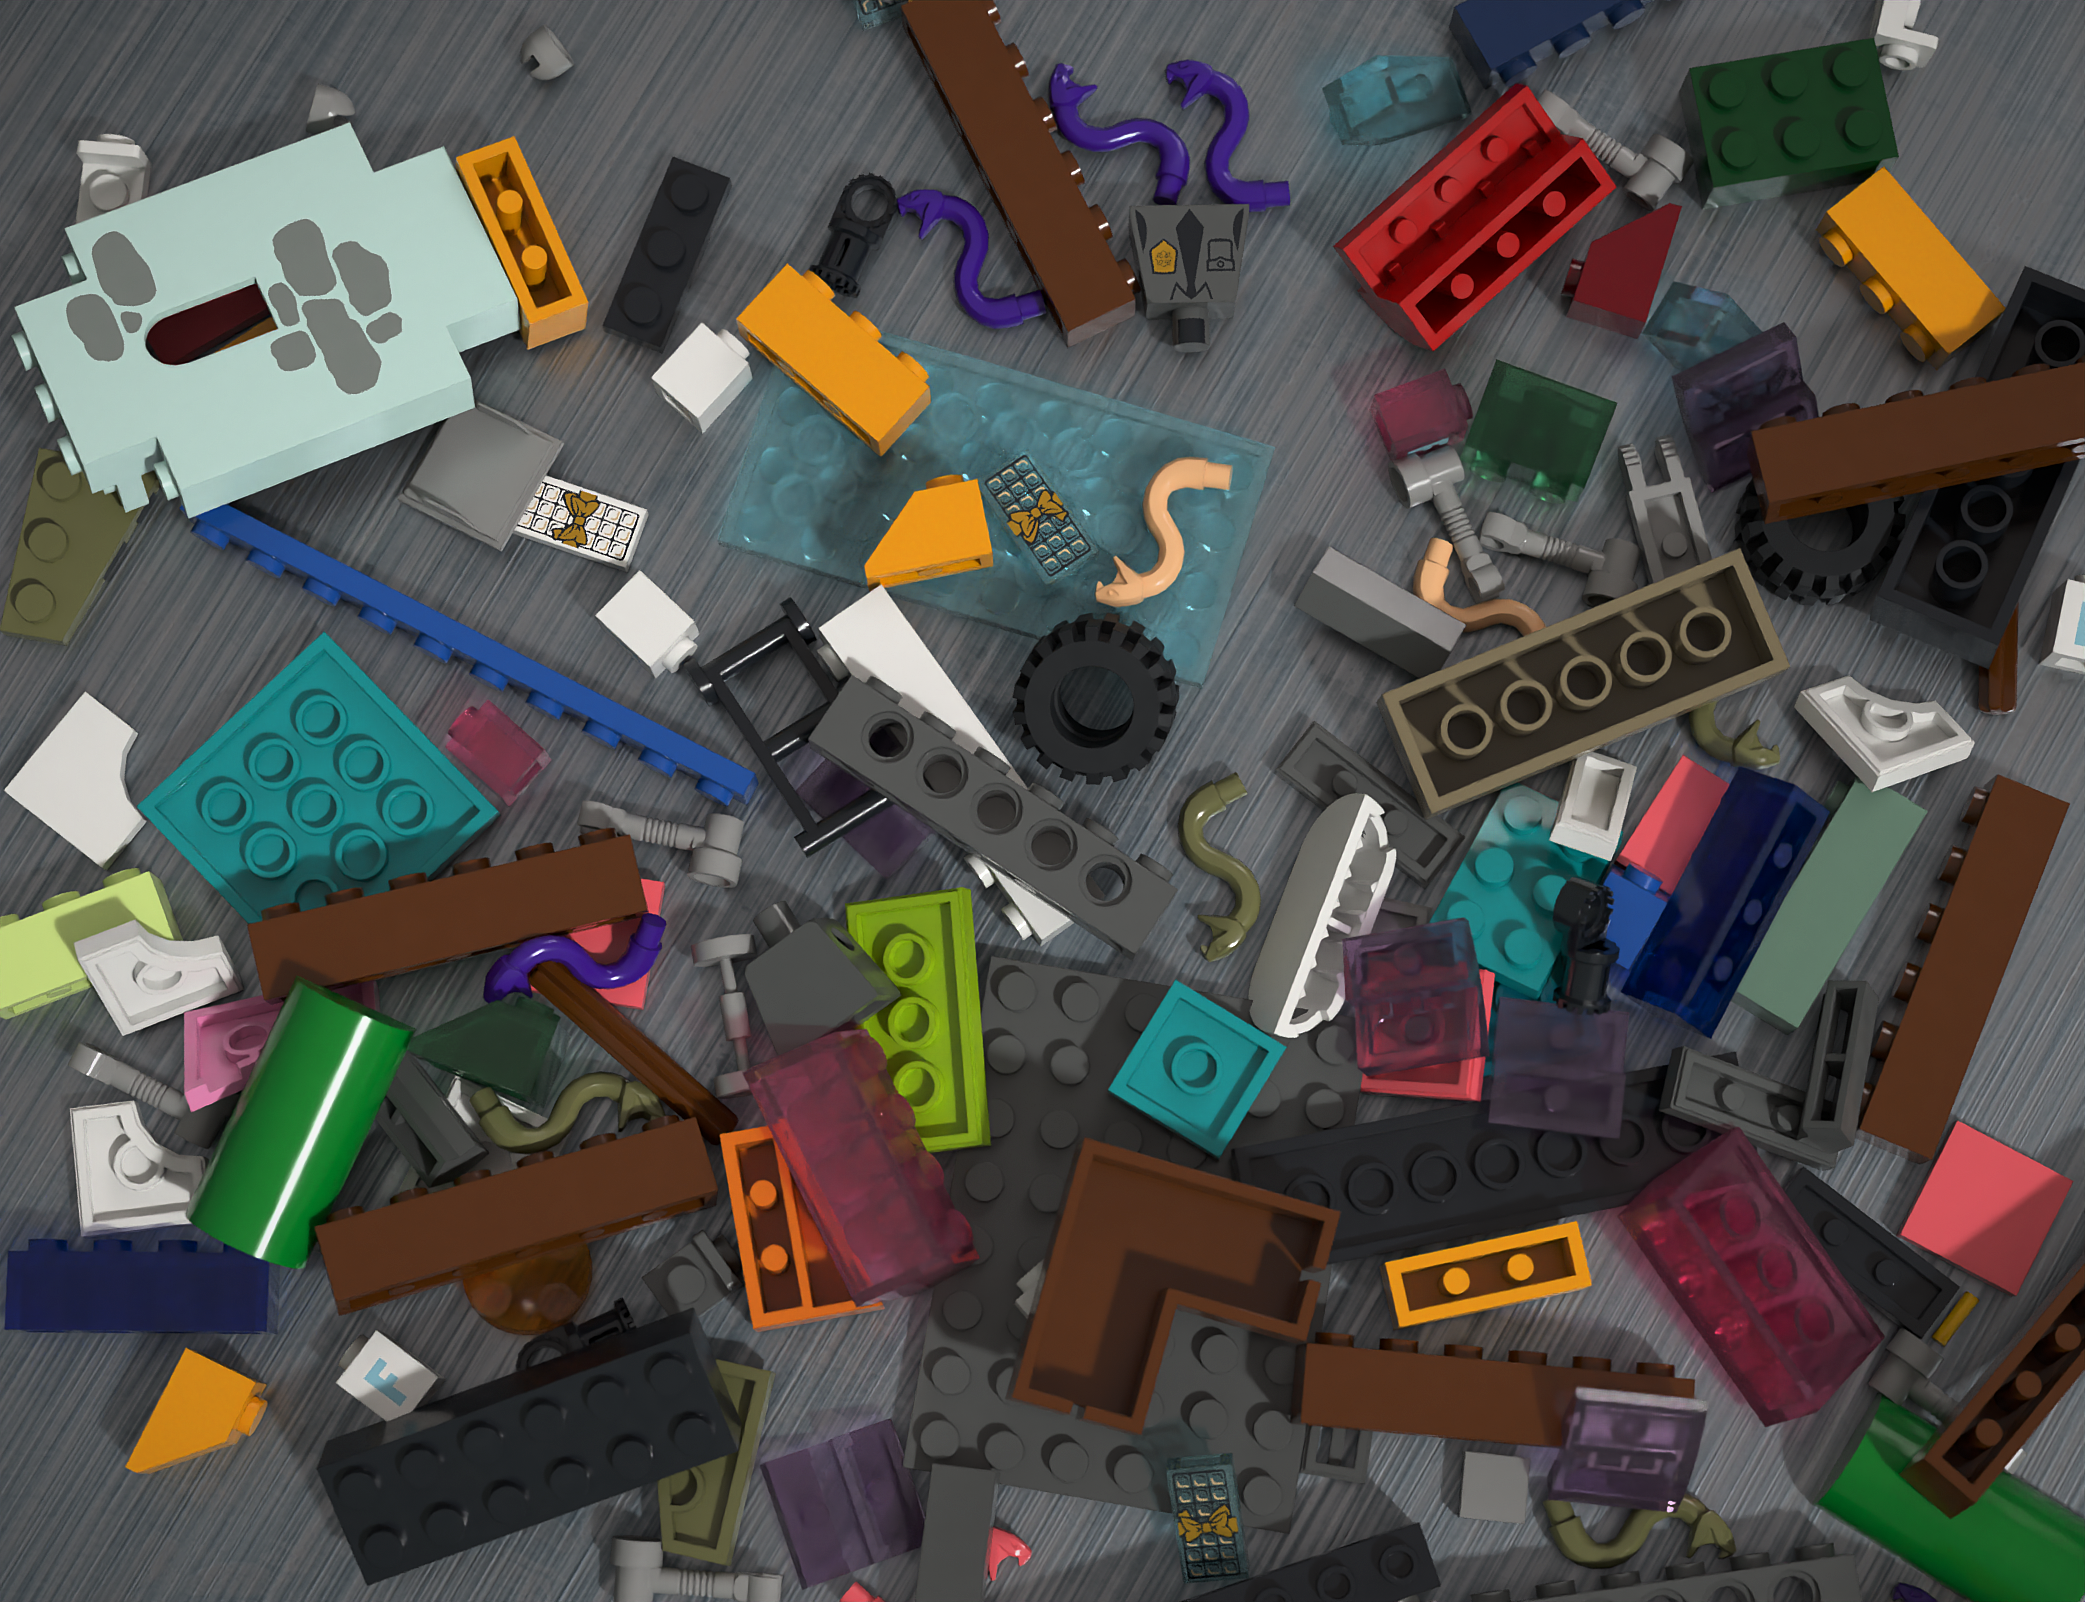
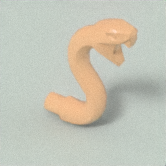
[1094,457,1233,607]
[1412,538,1546,636]

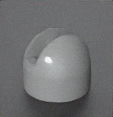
[520,24,574,80]
[306,84,355,135]

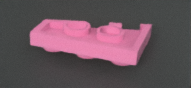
[184,980,380,1112]

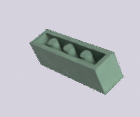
[1721,775,1928,1035]

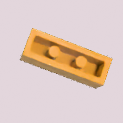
[455,136,589,350]
[1816,166,2006,371]
[736,263,931,457]
[1379,1221,1592,1331]

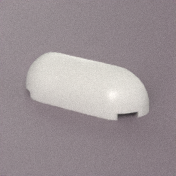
[1248,793,1396,1038]

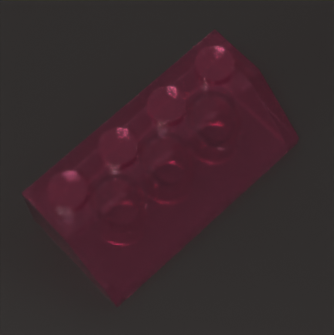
[742,1029,980,1308]
[1618,1126,1885,1427]

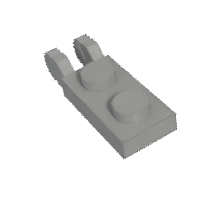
[1617,434,1712,585]

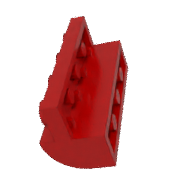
[1333,83,1617,351]

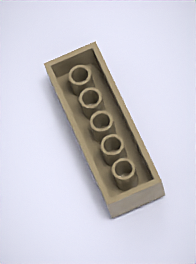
[1376,548,1790,820]

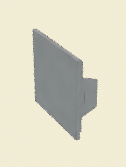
[398,399,564,552]

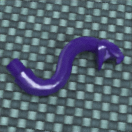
[1165,60,1290,212]
[1048,63,1190,205]
[897,189,1047,329]
[483,913,667,1006]

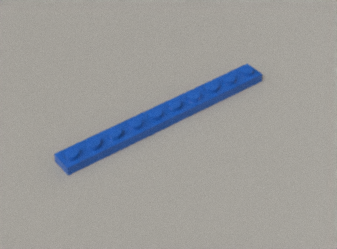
[180,504,759,807]

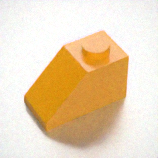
[864,475,993,591]
[125,1348,268,1474]

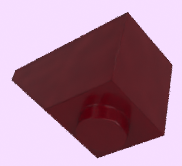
[1561,203,1682,339]

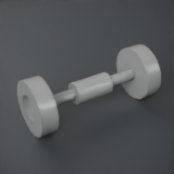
[691,934,780,1099]

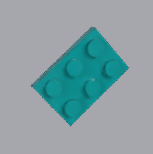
[1421,782,1624,1001]

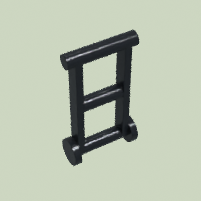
[683,597,894,859]

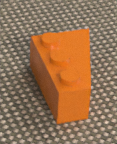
[719,1123,885,1332]

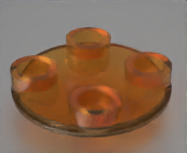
[463,1244,592,1335]

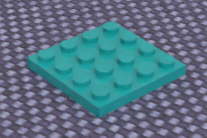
[137,631,501,924]

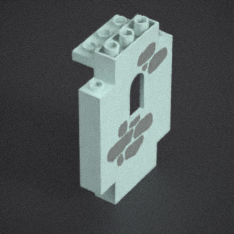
[11,122,521,519]

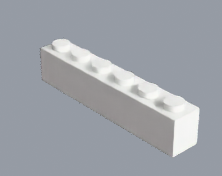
[816,584,1105,947]

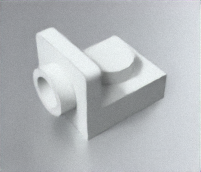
[1867,0,1939,70]
[76,134,151,224]

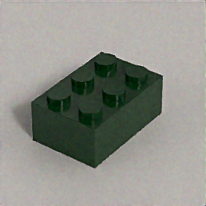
[1679,38,1899,209]

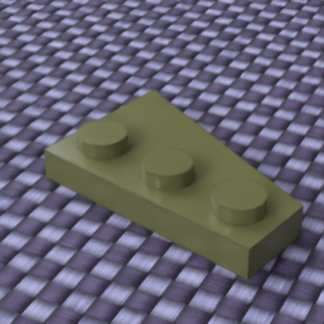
[0,448,161,646]
[657,1359,776,1566]

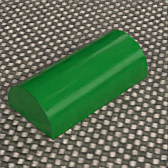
[185,975,416,1269]
[1812,1393,2085,1602]

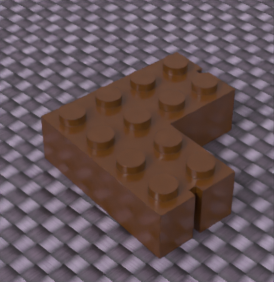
[1005,1138,1341,1435]

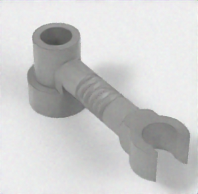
[1537,89,1694,211]
[1388,445,1505,604]
[1478,512,1642,608]
[577,801,744,888]
[68,1042,242,1149]
[1868,1327,2027,1475]
[610,1535,782,1602]

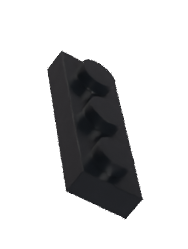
[602,157,732,354]
[1761,1167,1960,1339]

